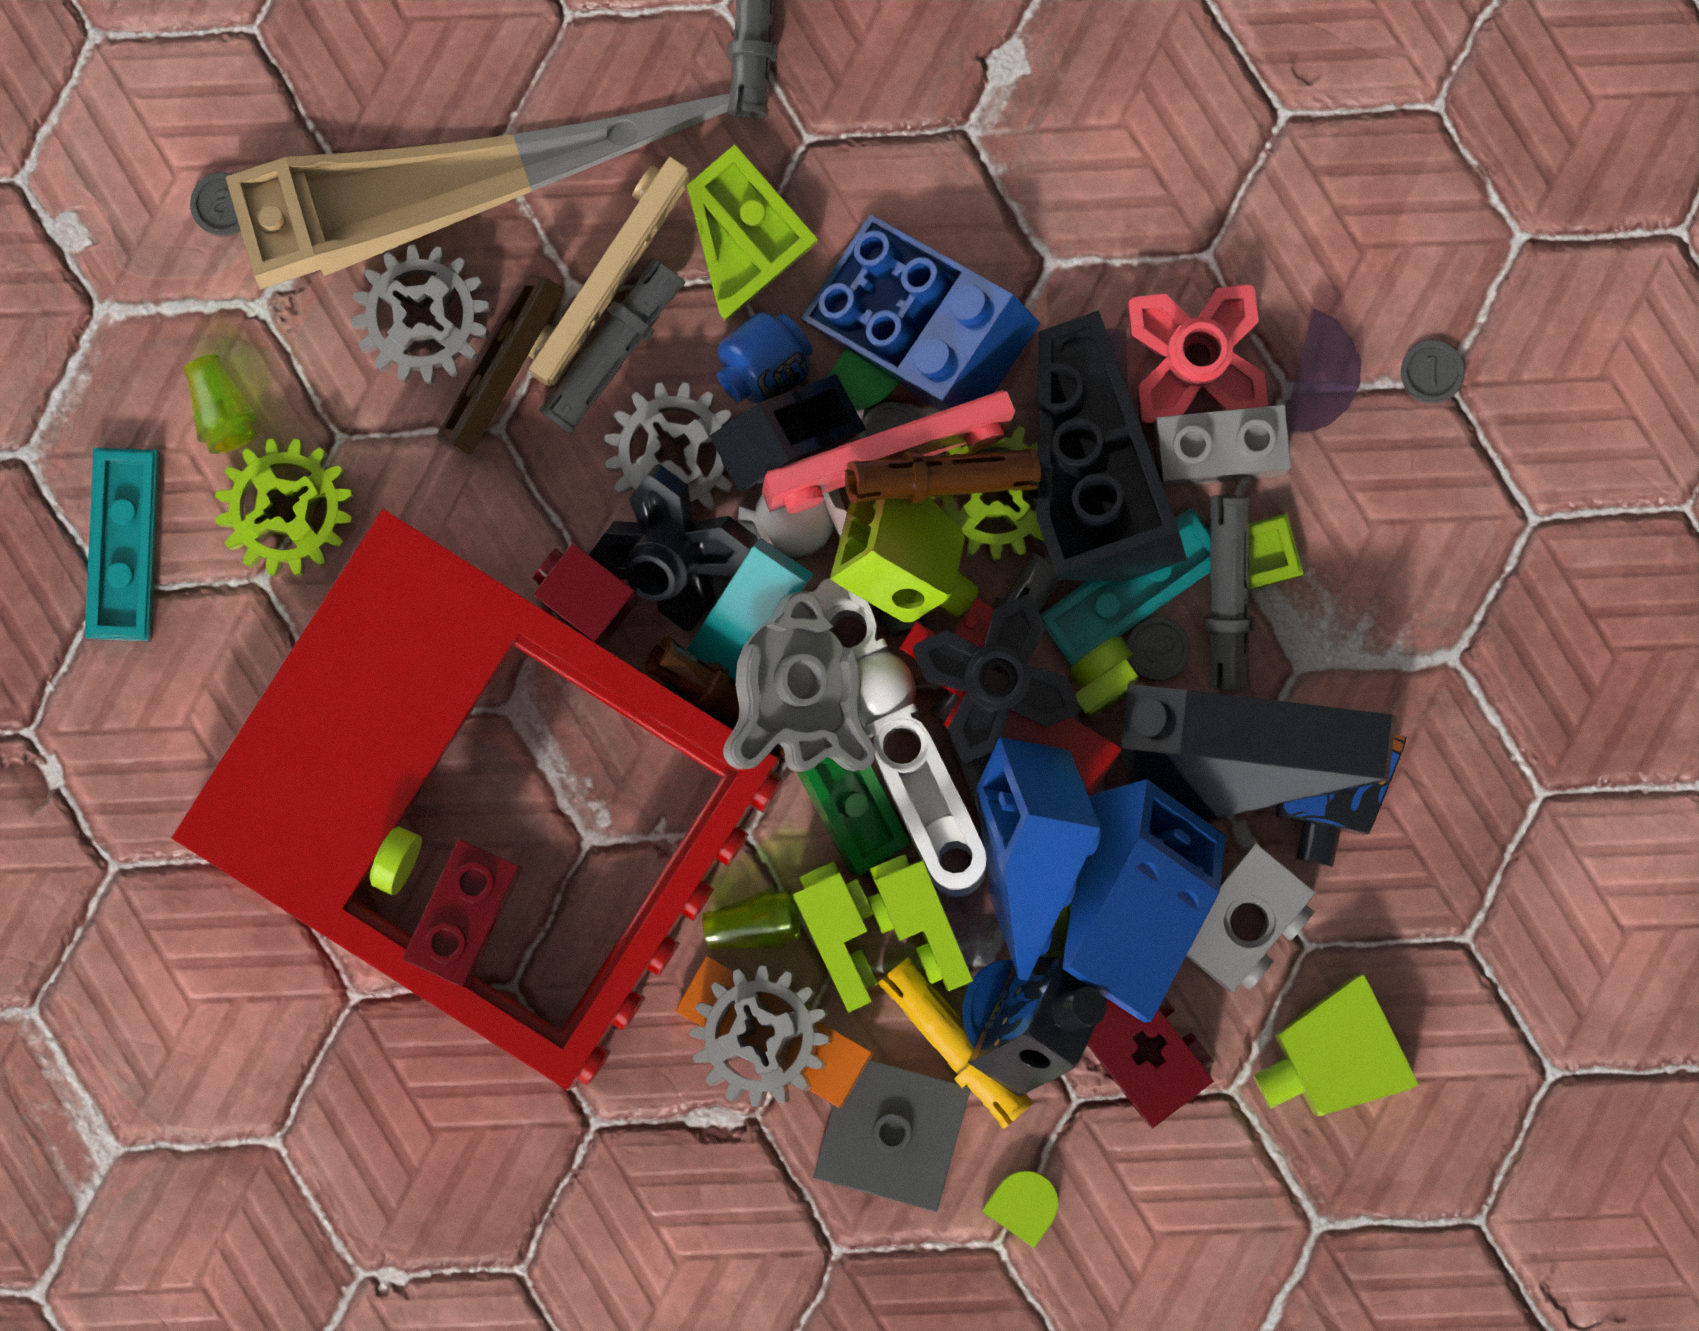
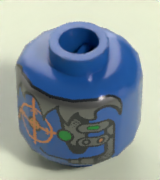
[716,312,812,404]

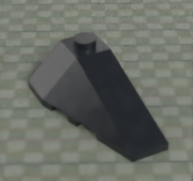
[1037,310,1187,581]
[1120,684,1396,823]

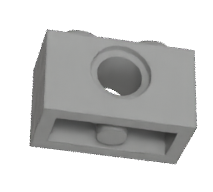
[1152,405,1291,488]
[1186,844,1315,992]

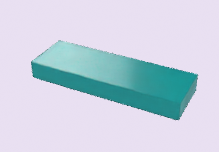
[85,447,160,642]
[1040,507,1211,667]
[663,538,814,720]

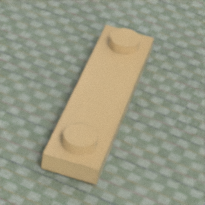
[528,156,691,388]

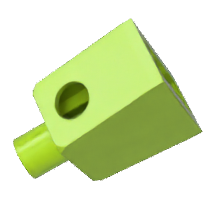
[830,497,979,622]
[1253,974,1419,1116]

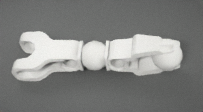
[738,489,987,898]

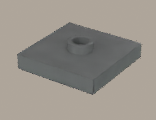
[813,1060,970,1212]

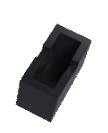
[709,374,866,492]

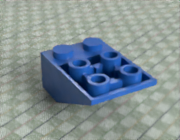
[800,214,1040,411]
[976,737,1101,981]
[1063,779,1226,1023]

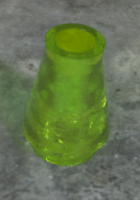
[183,354,257,454]
[702,886,800,950]

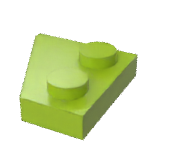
[687,144,818,322]

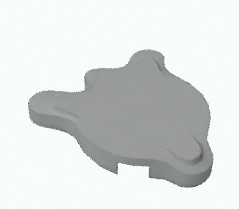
[723,592,875,772]

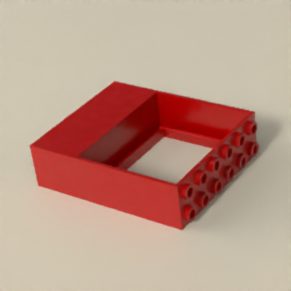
[171,508,783,1091]

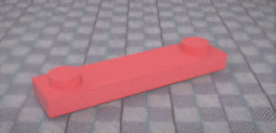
[762,390,1015,513]

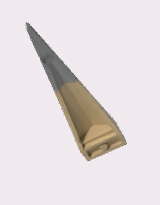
[225,94,730,290]

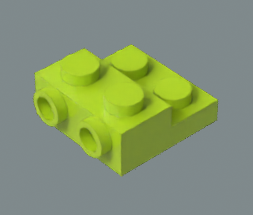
[867,854,973,991]
[793,861,878,1013]

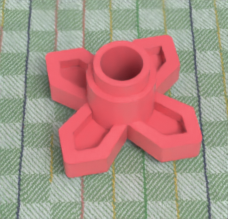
[1127,285,1268,426]

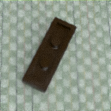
[436,275,565,455]

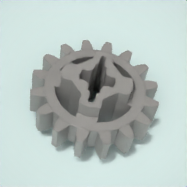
[351,245,491,385]
[604,382,733,512]
[690,966,833,1107]

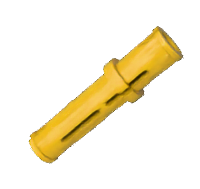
[878,957,1035,1129]

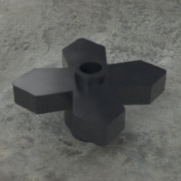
[589,464,758,632]
[913,595,1081,763]

